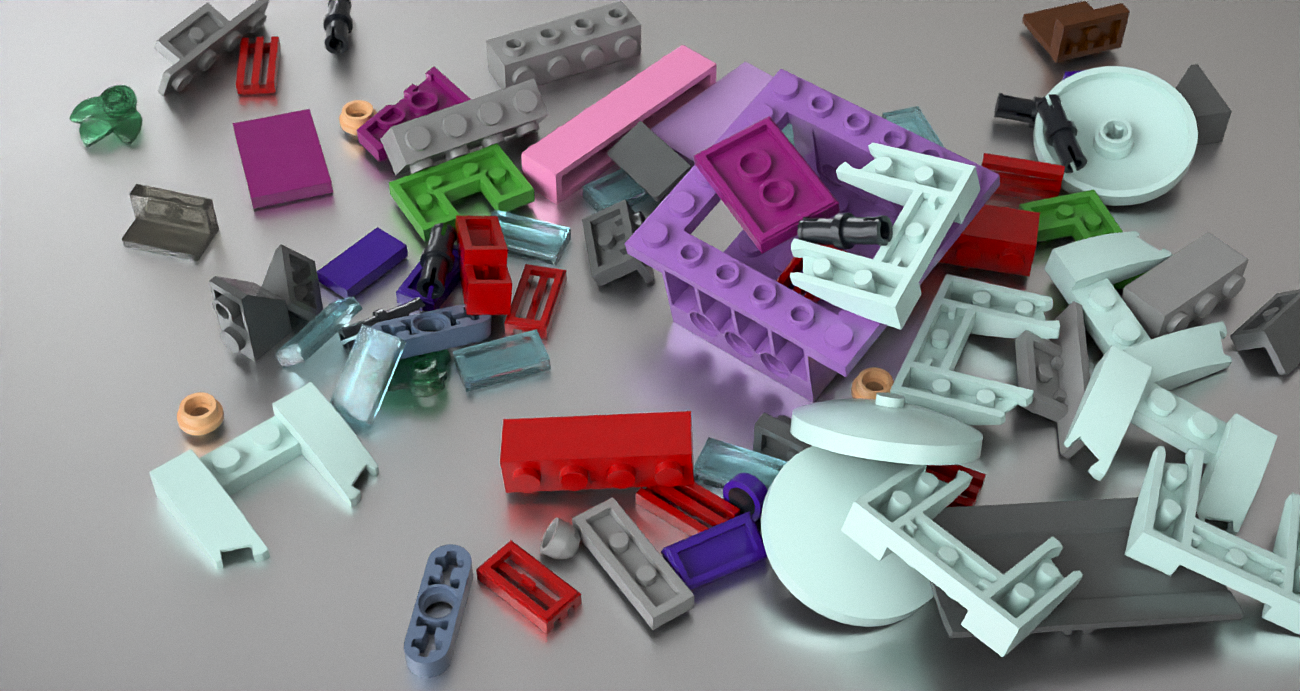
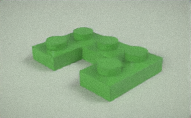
[389,143,535,242]
[1018,189,1148,290]

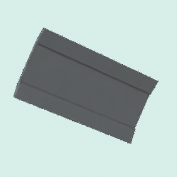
[930,497,1244,638]

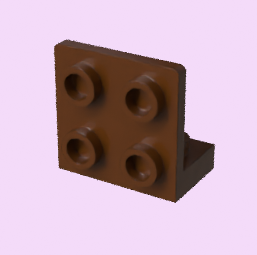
[1022,1,1130,63]

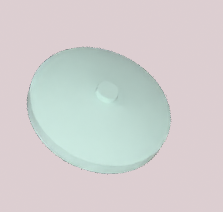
[1034,66,1198,206]
[790,392,983,465]
[761,446,934,627]

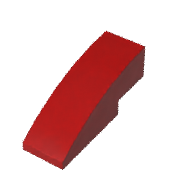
[456,216,512,315]

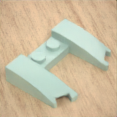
[790,143,980,330]
[1044,231,1232,391]
[890,274,1060,425]
[1063,345,1277,535]
[149,382,379,569]
[1125,446,1300,635]
[841,464,1083,657]

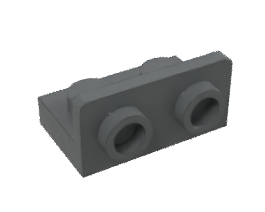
[582,199,655,287]

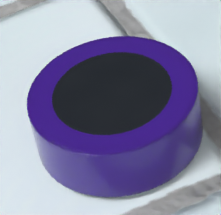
[723,473,768,521]

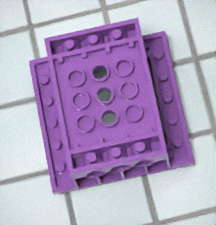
[625,69,1000,403]

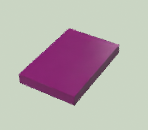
[232,109,333,209]
[694,116,840,254]

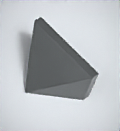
[261,244,325,324]

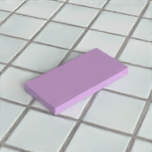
[651,62,773,167]

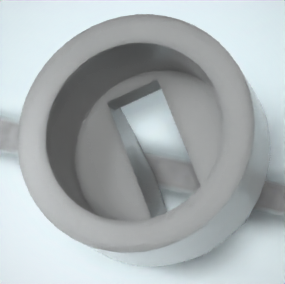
[540,517,581,560]

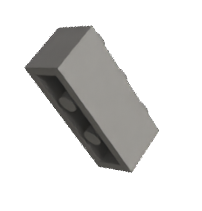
[1121,232,1249,339]

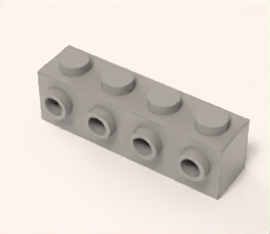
[486,1,641,89]
[381,78,549,176]

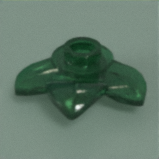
[69,85,143,148]
[365,349,451,397]

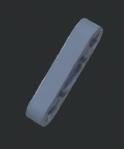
[369,304,491,361]
[404,544,473,678]

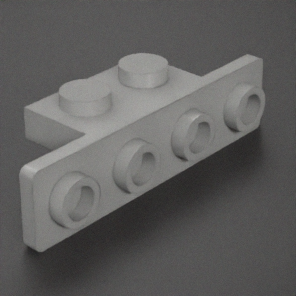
[155,0,269,97]
[1015,301,1090,459]

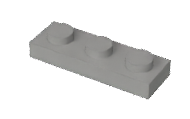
[572,497,695,630]

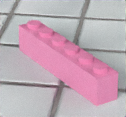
[521,45,717,205]

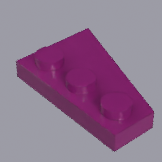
[357,66,472,162]

